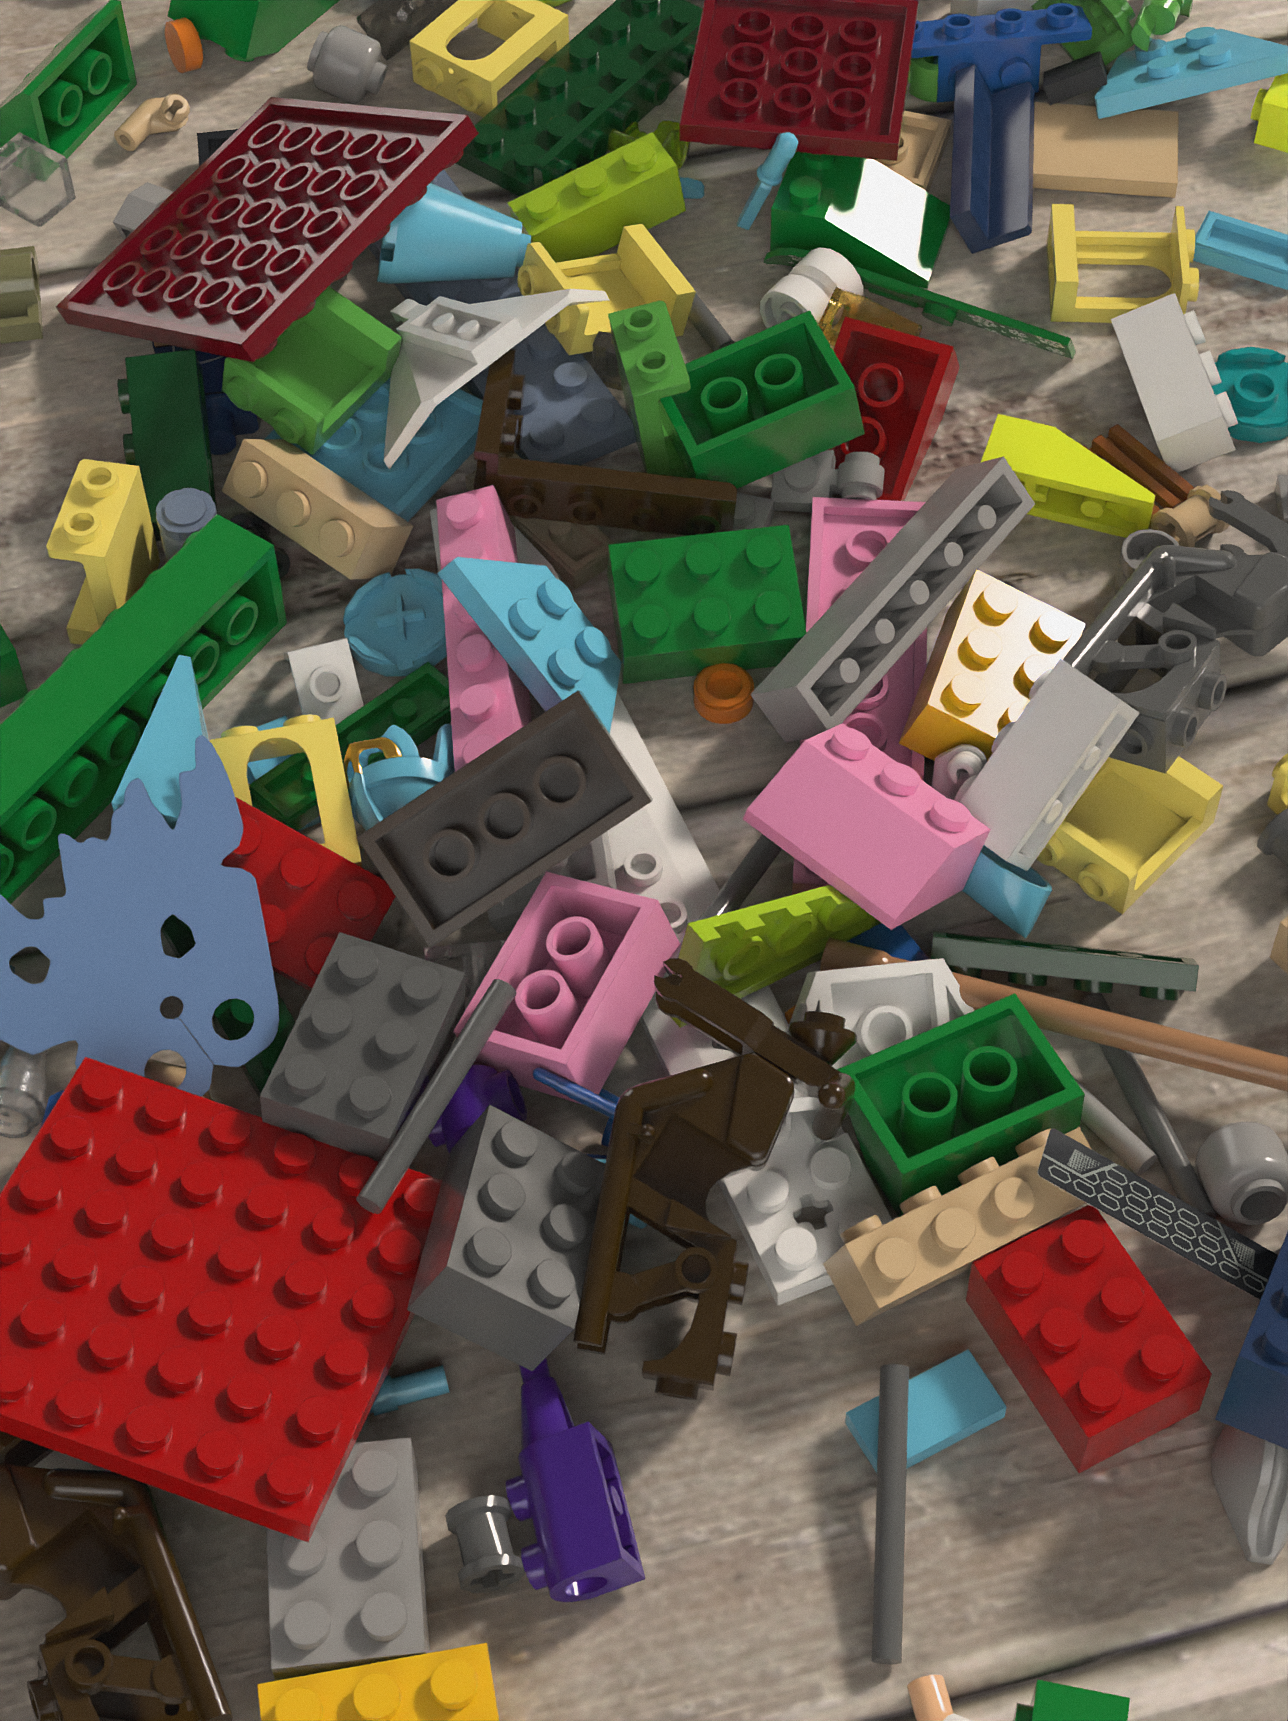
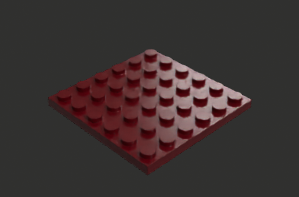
[56,97,479,362]

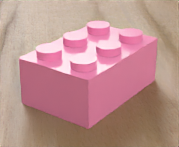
[454,871,680,1105]

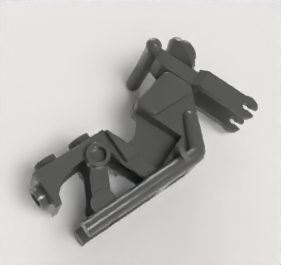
[1062,490,1288,774]

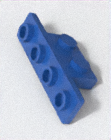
[912,3,1092,103]

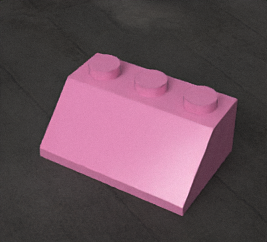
[743,723,991,930]

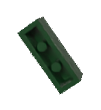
[117,349,218,541]

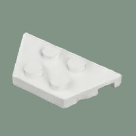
[786,958,974,1113]

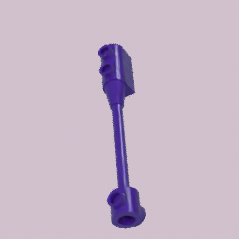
[428,1065,646,1602]

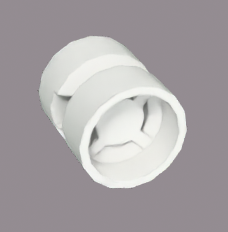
[760,247,864,337]

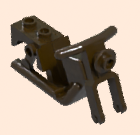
[573,958,857,1400]
[0,1431,233,1721]

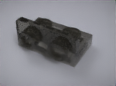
[357,0,458,61]

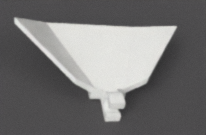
[384,289,610,470]

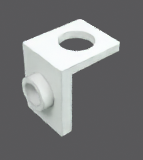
[283,638,364,725]

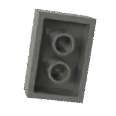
[260,932,465,1162]
[407,1105,605,1371]

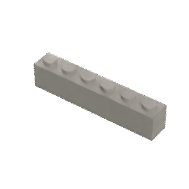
[751,456,1035,742]

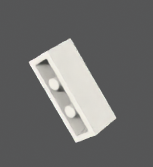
[1111,293,1238,473]
[955,658,1139,871]

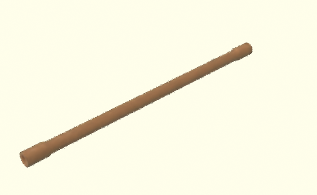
[820,937,1288,1092]

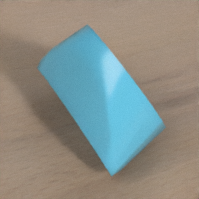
[962,845,1052,939]

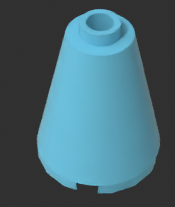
[377,183,531,284]

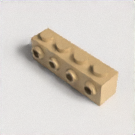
[823,1127,1092,1327]

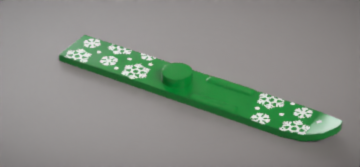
[764,248,1076,359]

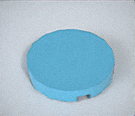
[343,568,447,677]

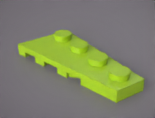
[671,885,881,1028]

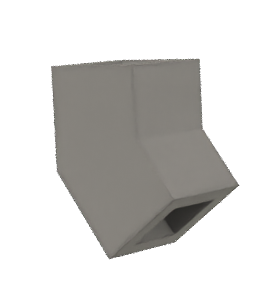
[113,182,173,239]

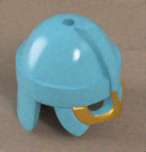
[343,724,455,831]

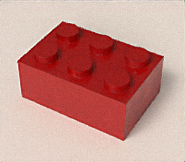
[966,1204,1212,1473]

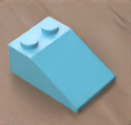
[111,655,209,829]

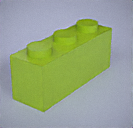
[508,132,686,263]

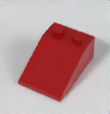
[828,316,960,501]

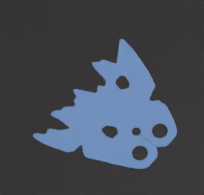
[0,735,279,1097]

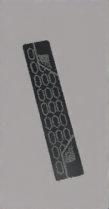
[1037,1129,1278,1300]

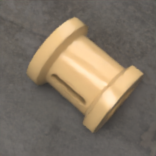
[1151,485,1229,547]

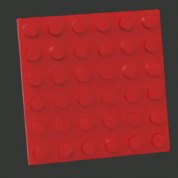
[0,1057,442,1543]

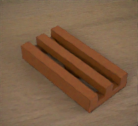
[1083,424,1195,529]

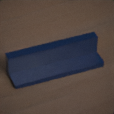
[950,64,1035,254]

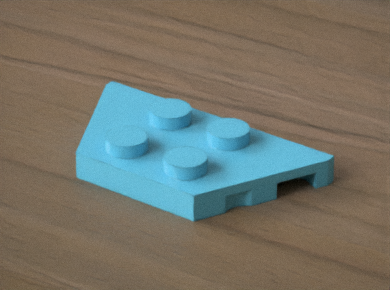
[1095,27,1288,119]
[437,557,622,734]

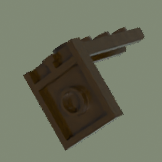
[474,349,737,536]

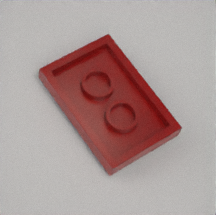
[174,797,396,991]

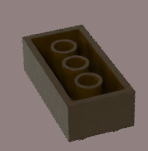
[357,690,653,948]

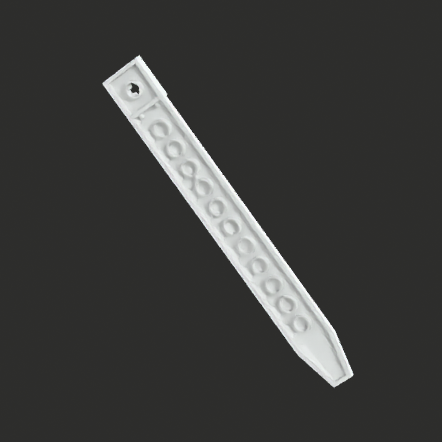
[430,508,892,1306]

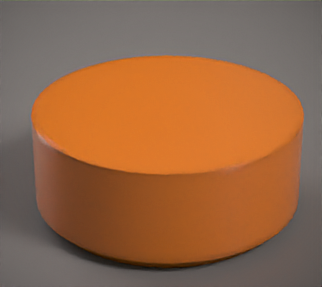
[164,17,203,73]
[693,663,754,724]

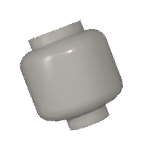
[307,25,388,104]
[1196,1122,1288,1225]

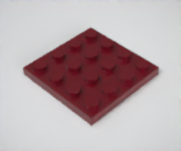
[679,0,918,161]

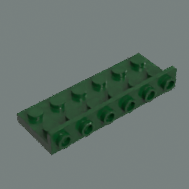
[455,0,703,197]

